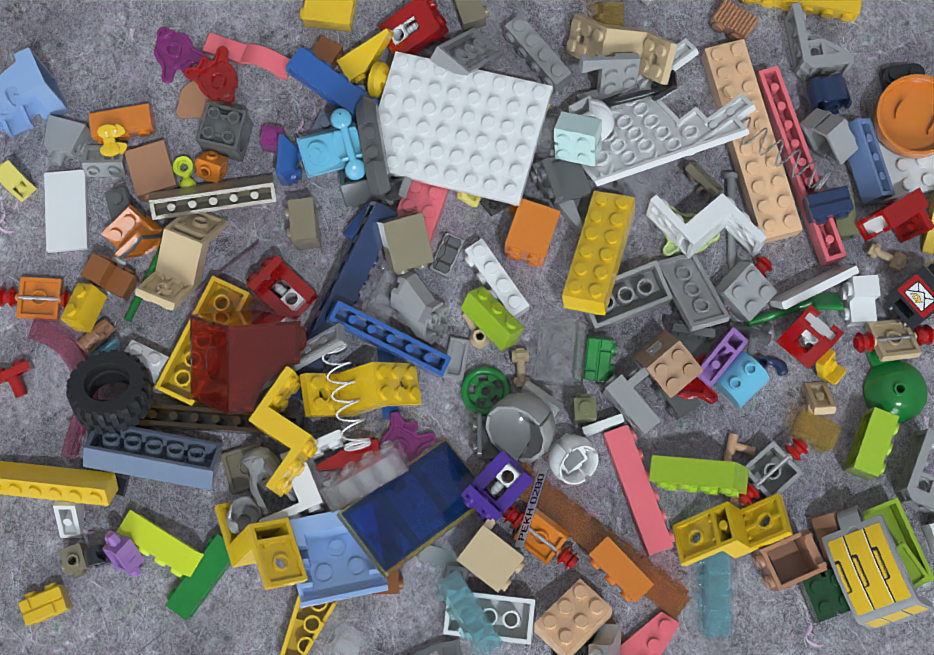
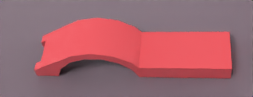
[203,33,291,80]

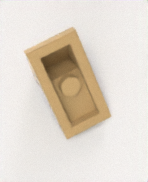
[804,382,836,415]

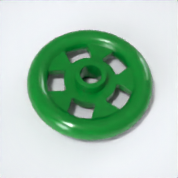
[461,366,511,416]

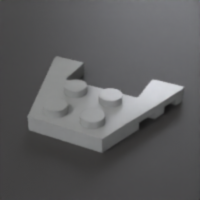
[576,53,641,102]

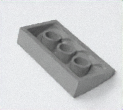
[430,27,505,75]

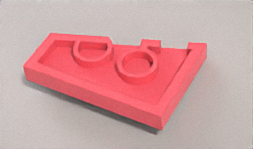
[620,611,680,655]

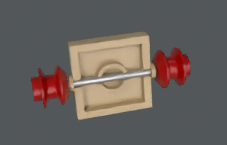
[853,319,934,362]

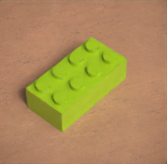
[649,455,749,497]
[862,497,934,586]

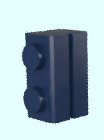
[802,186,854,225]

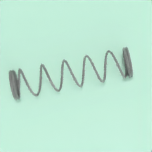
[741,116,832,193]

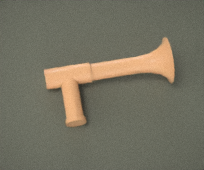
[724,433,756,462]

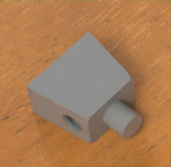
[44,115,91,166]

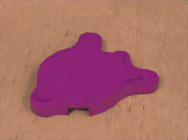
[153,27,207,84]
[380,411,437,473]

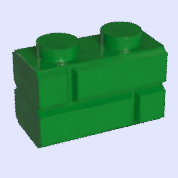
[583,334,617,382]

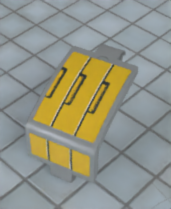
[822,505,934,629]

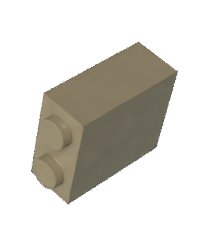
[377,211,434,275]

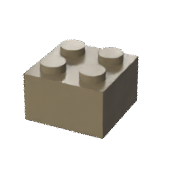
[285,197,321,250]

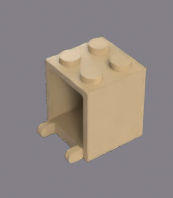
[456,519,526,593]

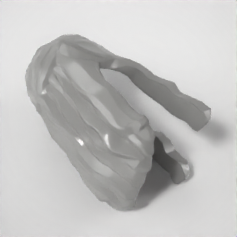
[242,446,299,516]

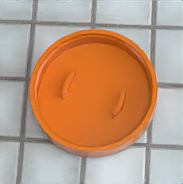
[873,74,934,159]

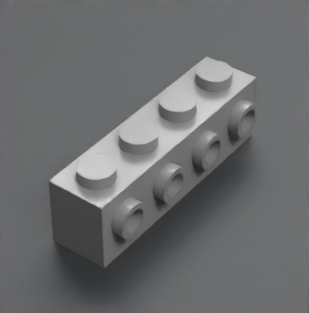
[504,14,572,93]

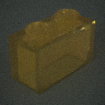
[789,410,842,454]

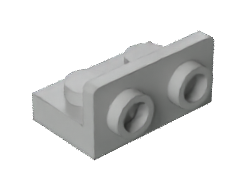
[81,145,126,177]

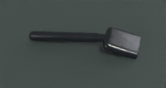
[602,70,678,107]

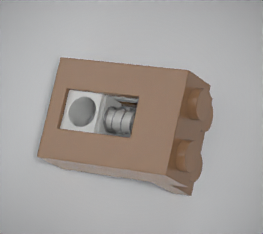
[633,329,704,398]

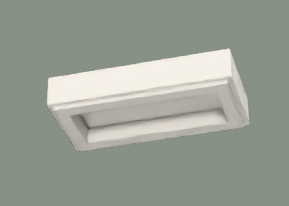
[581,413,624,437]

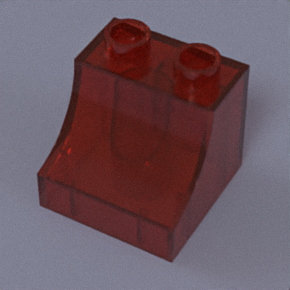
[190,310,307,415]

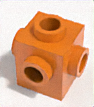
[194,150,229,183]

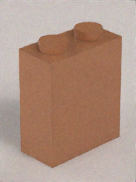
[124,140,180,203]

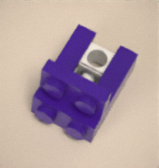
[461,449,535,523]

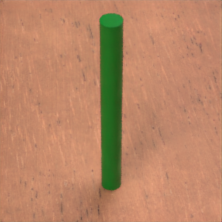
[124,246,160,323]

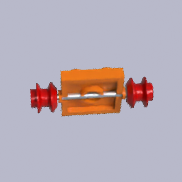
[0,277,72,321]
[503,505,579,570]

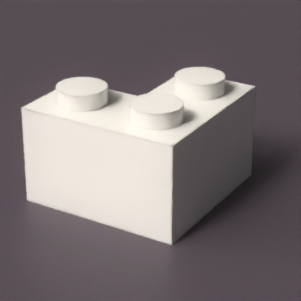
[840,275,881,326]

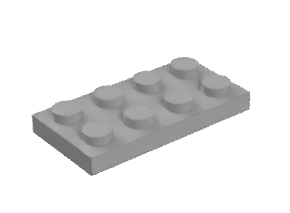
[657,254,730,332]

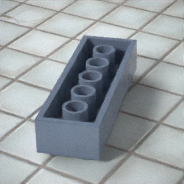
[83,426,223,490]

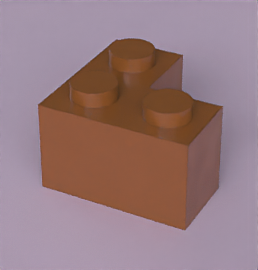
[80,253,139,301]

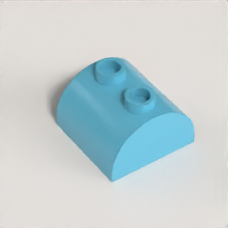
[714,350,769,409]

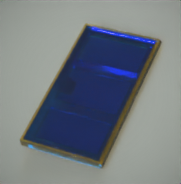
[336,438,477,578]

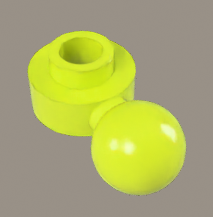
[173,156,196,188]

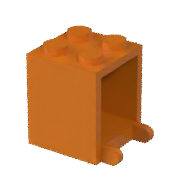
[504,198,561,268]

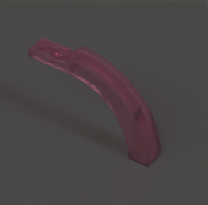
[28,318,98,460]

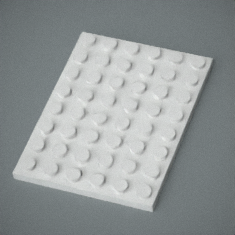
[362,51,553,206]

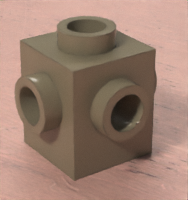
[59,543,93,578]

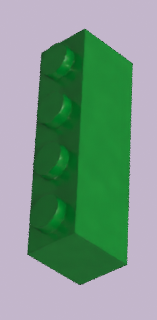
[165,534,231,620]

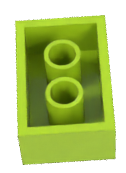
[843,407,900,480]

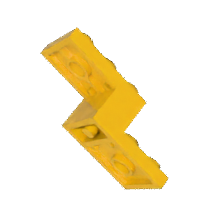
[672,493,793,566]

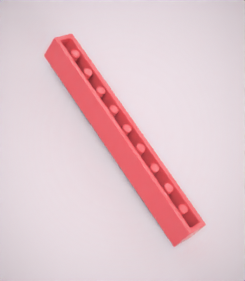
[756,66,847,267]

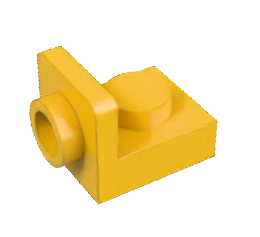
[816,349,847,386]

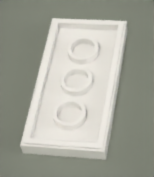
[44,170,89,253]
[769,265,859,310]

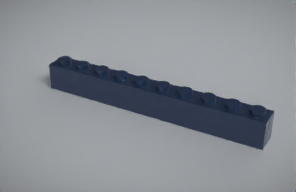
[291,201,398,401]

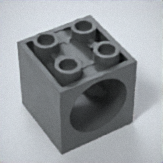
[196,102,254,162]

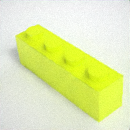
[117,510,204,577]

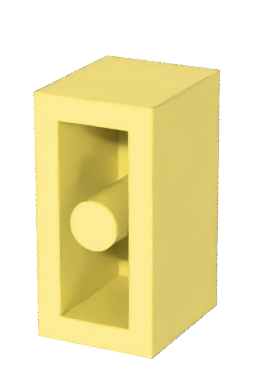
[0,160,37,202]

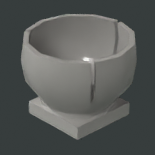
[485,381,563,461]

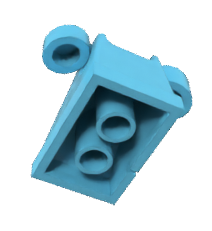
[296,108,365,180]

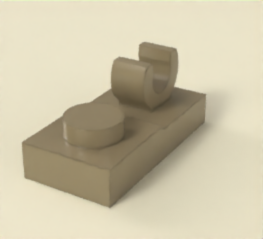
[684,161,724,201]

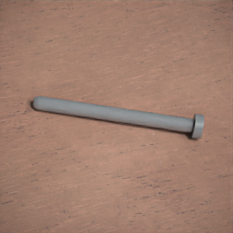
[723,172,738,271]

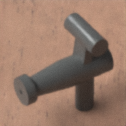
[728,321,772,355]

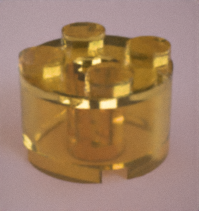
[594,1,624,26]

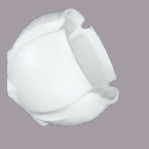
[569,95,615,141]
[548,433,598,485]

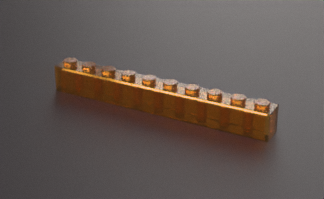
[505,464,691,619]

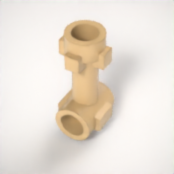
[866,243,907,272]
[512,348,530,388]

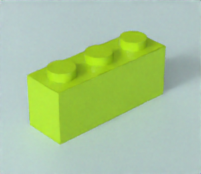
[460,285,525,351]

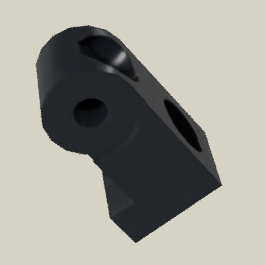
[84,544,112,568]

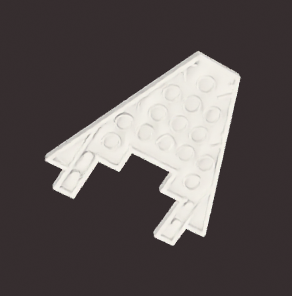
[582,38,756,186]

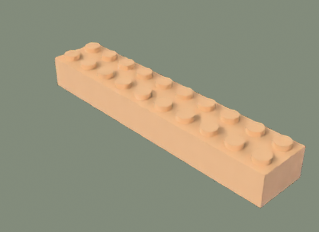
[701,39,803,244]

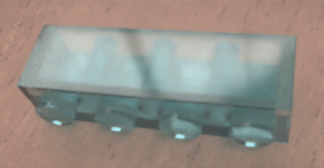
[698,551,732,638]
[434,570,505,655]

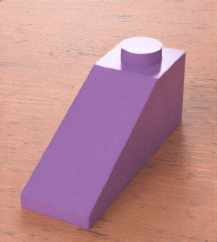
[697,327,749,388]

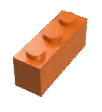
[88,104,156,144]
[588,536,654,603]

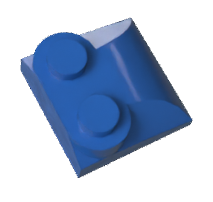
[276,134,302,186]

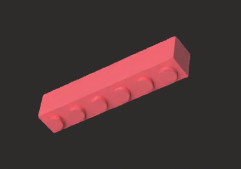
[602,425,675,556]

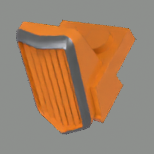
[101,204,163,259]

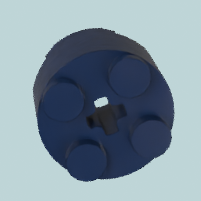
[805,73,852,115]

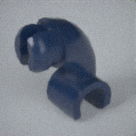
[756,356,789,376]

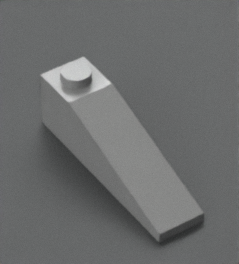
[530,156,583,236]

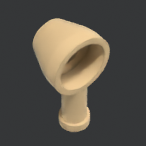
[462,313,490,349]

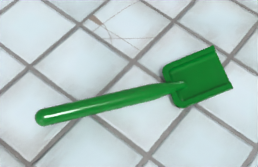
[746,293,843,327]

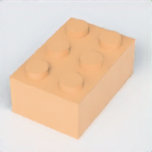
[534,579,612,655]

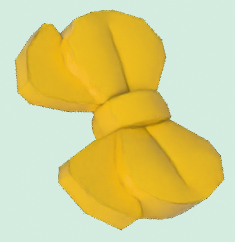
[97,124,128,157]

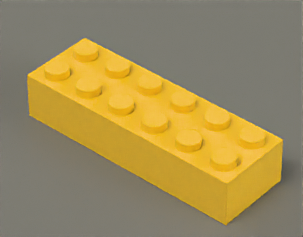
[562,191,635,316]
[154,275,254,407]

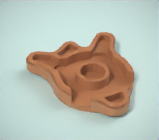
[176,81,235,120]

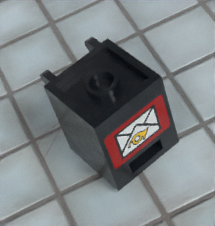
[884,259,934,330]

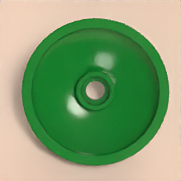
[863,360,928,423]

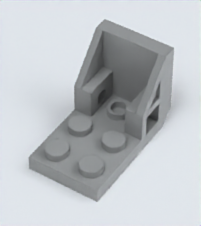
[784,3,854,82]
[895,428,934,517]

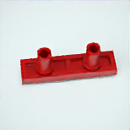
[0,359,35,398]

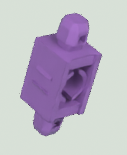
[102,530,145,578]

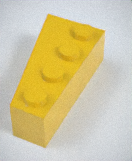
[280,594,338,655]

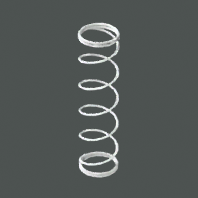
[322,343,371,451]

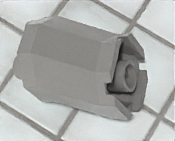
[390,271,450,345]

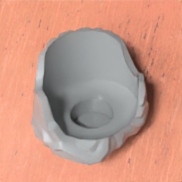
[226,496,261,535]

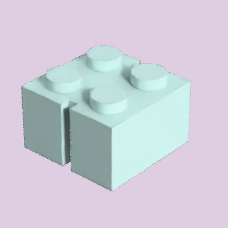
[554,112,602,166]

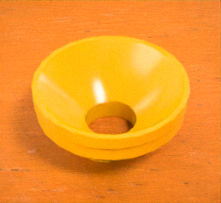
[368,61,390,99]

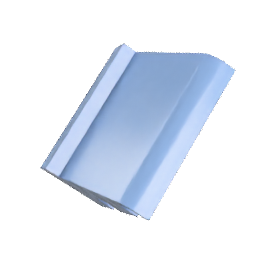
[0,47,70,138]
[289,503,389,608]

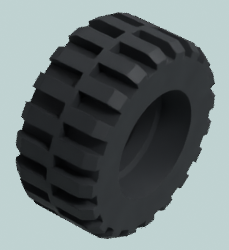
[66,350,154,434]

